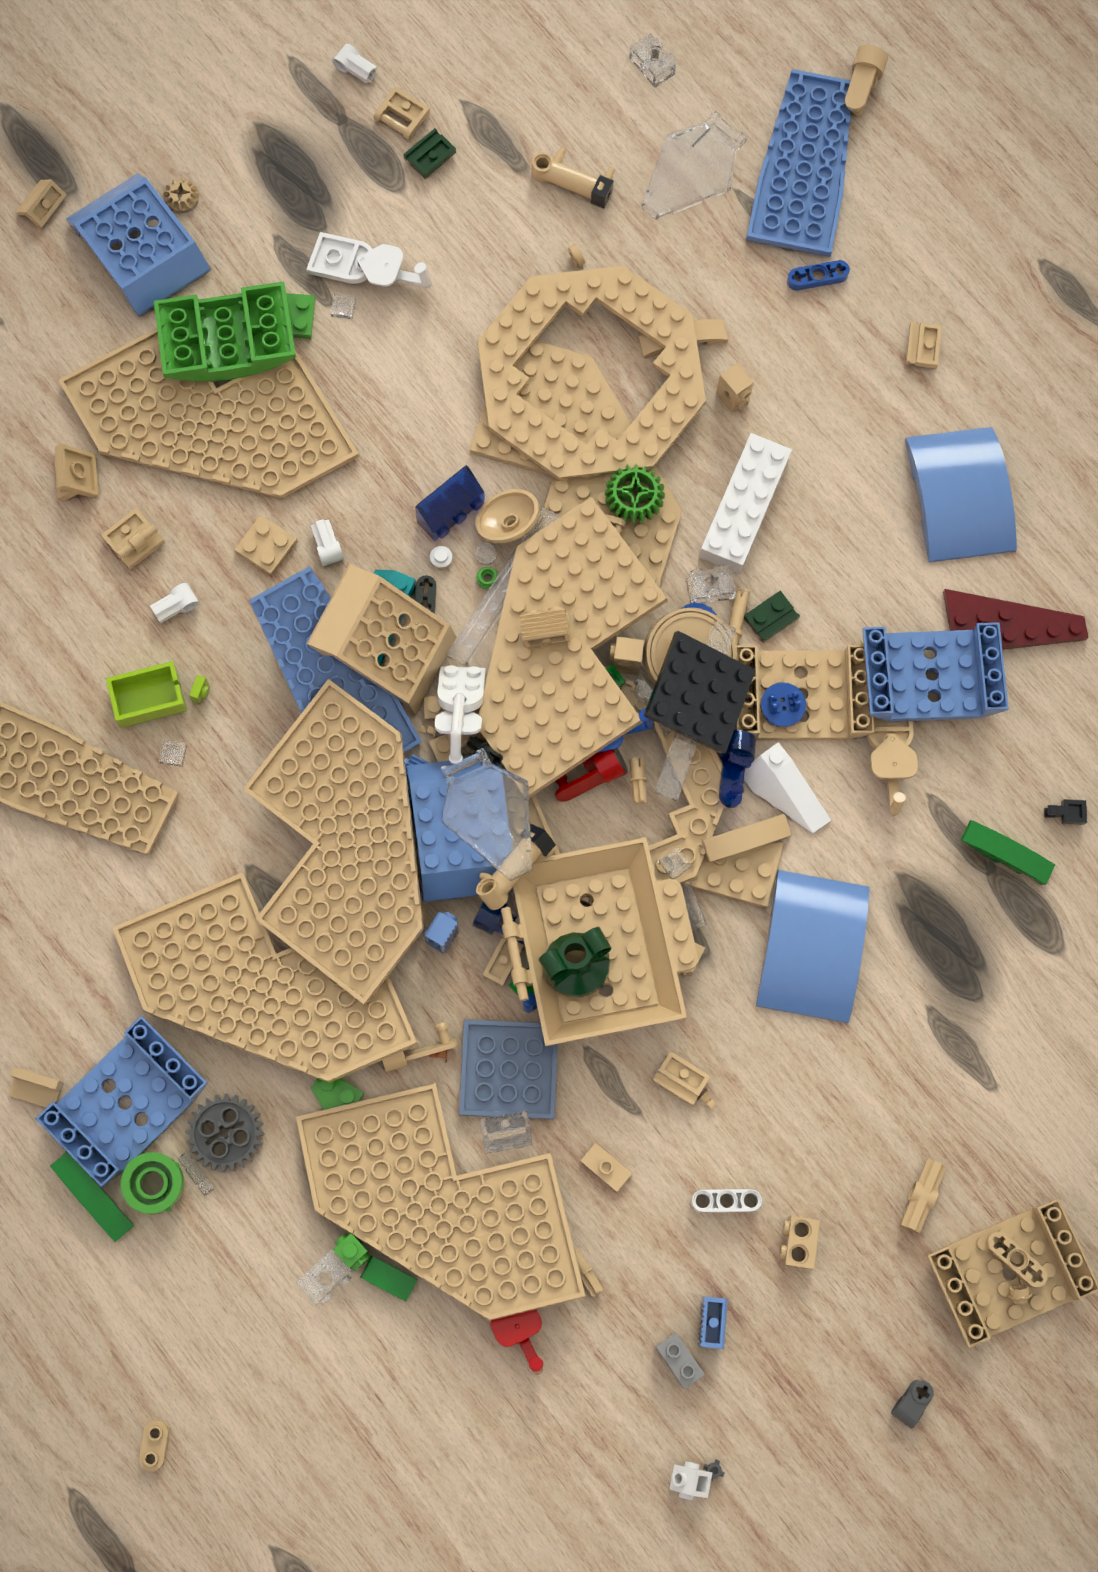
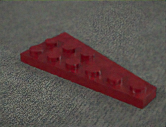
[943,589,1089,650]

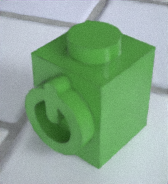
[333,1233,371,1271]

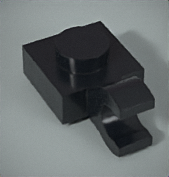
[1044,799,1087,825]

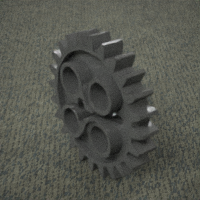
[185,1093,265,1173]

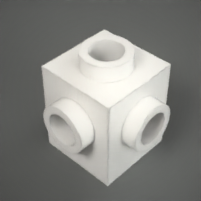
[670,1461,712,1500]

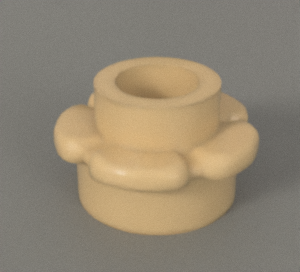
[1008,1285,1032,1304]

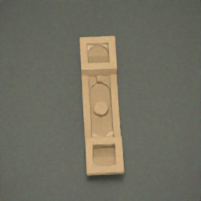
[639,319,728,358]
[701,813,792,862]

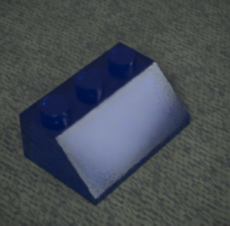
[415,465,485,541]

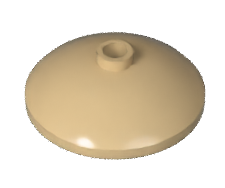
[475,489,540,543]

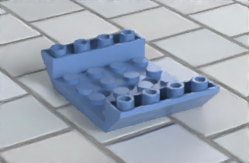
[66,173,211,317]
[862,623,1009,722]
[35,1016,207,1187]

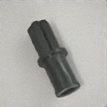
[467,736,503,768]

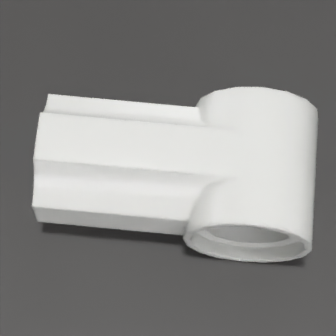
[332,44,377,84]
[311,519,344,567]
[150,583,199,624]

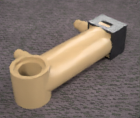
[532,147,615,209]
[476,824,556,910]

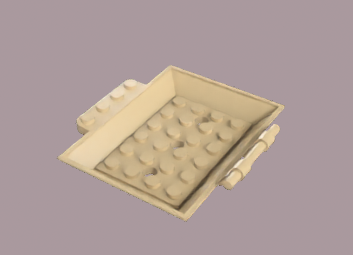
[501,837,698,1046]

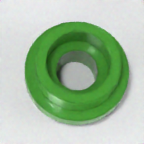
[476,567,499,589]

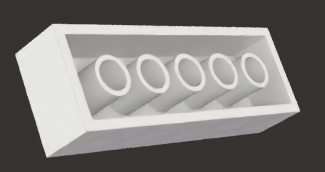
[699,433,792,574]

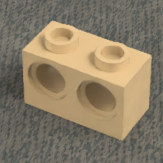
[609,637,644,675]
[779,1216,820,1270]

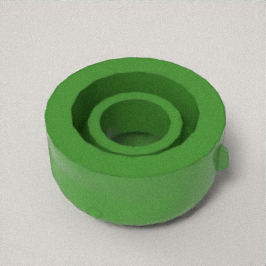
[121,1152,184,1215]

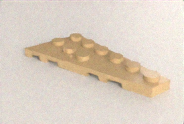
[681,842,784,909]

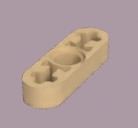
[986,1232,1048,1288]

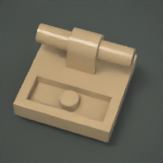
[101,508,165,570]

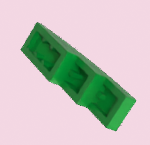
[960,820,1055,885]
[50,1151,134,1242]

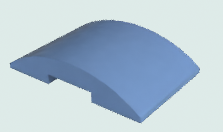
[905,427,1017,562]
[756,870,869,1023]

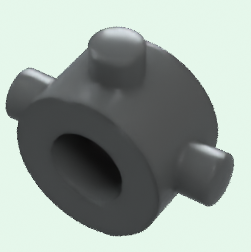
[703,1459,725,1481]

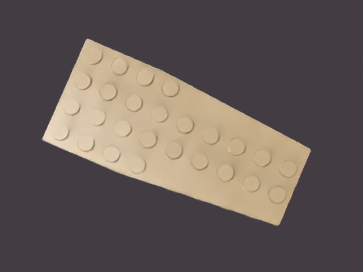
[0,702,179,855]

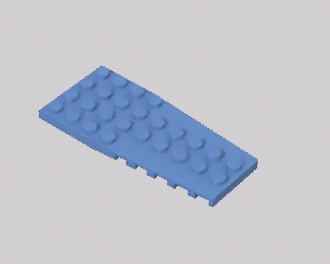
[746,69,851,257]
[249,567,422,752]

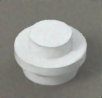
[430,546,452,568]

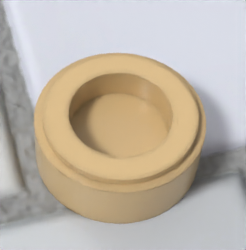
[568,244,585,267]

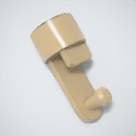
[845,45,888,116]
[381,1022,458,1072]

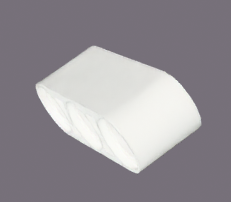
[690,1189,762,1213]

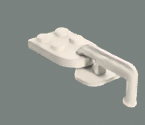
[306,232,432,288]
[435,665,486,764]

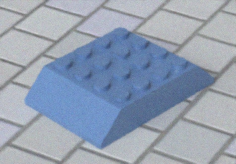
[406,757,514,902]

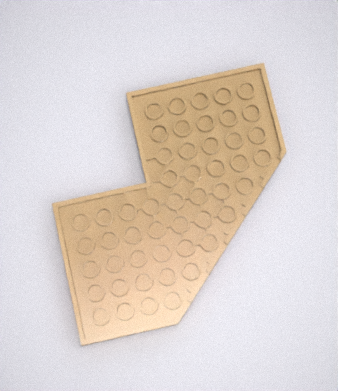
[58,328,359,499]
[470,341,682,586]
[478,497,668,799]
[243,679,424,1005]
[112,872,418,1083]
[296,1083,585,1321]

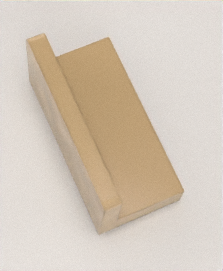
[16,179,67,228]
[9,1067,63,1108]

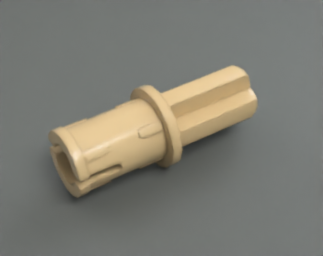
[629,757,647,804]
[575,1249,603,1297]

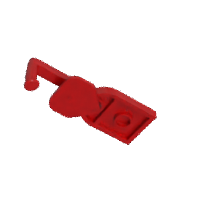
[490,1309,543,1375]

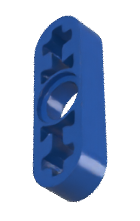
[787,260,850,291]

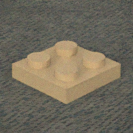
[234,515,298,576]

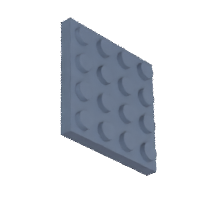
[459,1019,558,1120]

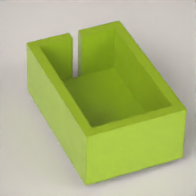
[105,661,187,728]

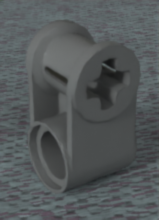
[891,1379,934,1429]

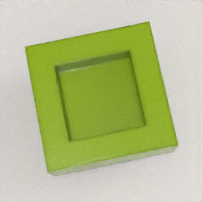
[189,675,210,705]

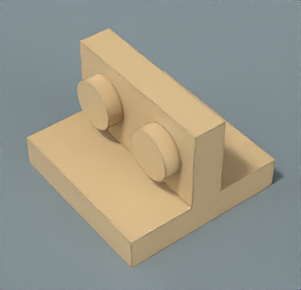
[54,444,98,501]

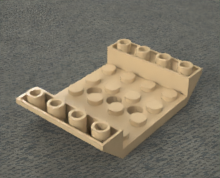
[306,564,456,715]
[735,645,875,740]
[927,1198,1098,1348]

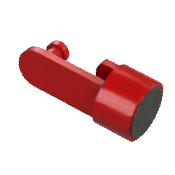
[555,748,628,802]

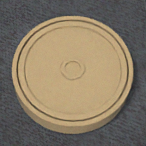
[643,608,736,685]

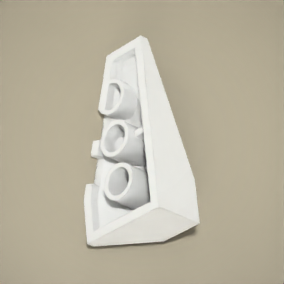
[739,742,831,834]

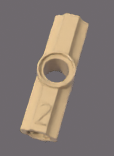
[900,1158,946,1234]

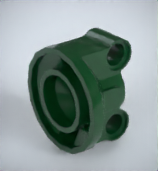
[539,927,612,998]

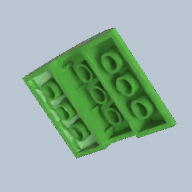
[154,281,296,381]

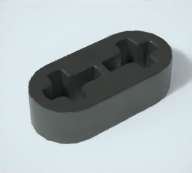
[415,575,437,613]

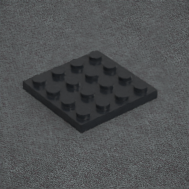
[643,631,756,754]

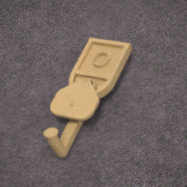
[867,717,918,816]

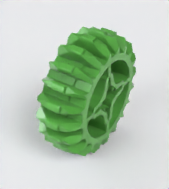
[604,464,665,524]

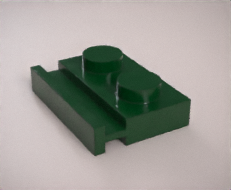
[404,128,456,179]
[744,590,800,643]

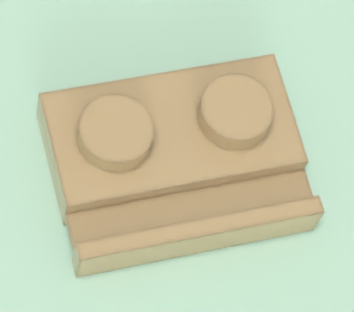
[905,321,942,369]
[652,1051,711,1106]

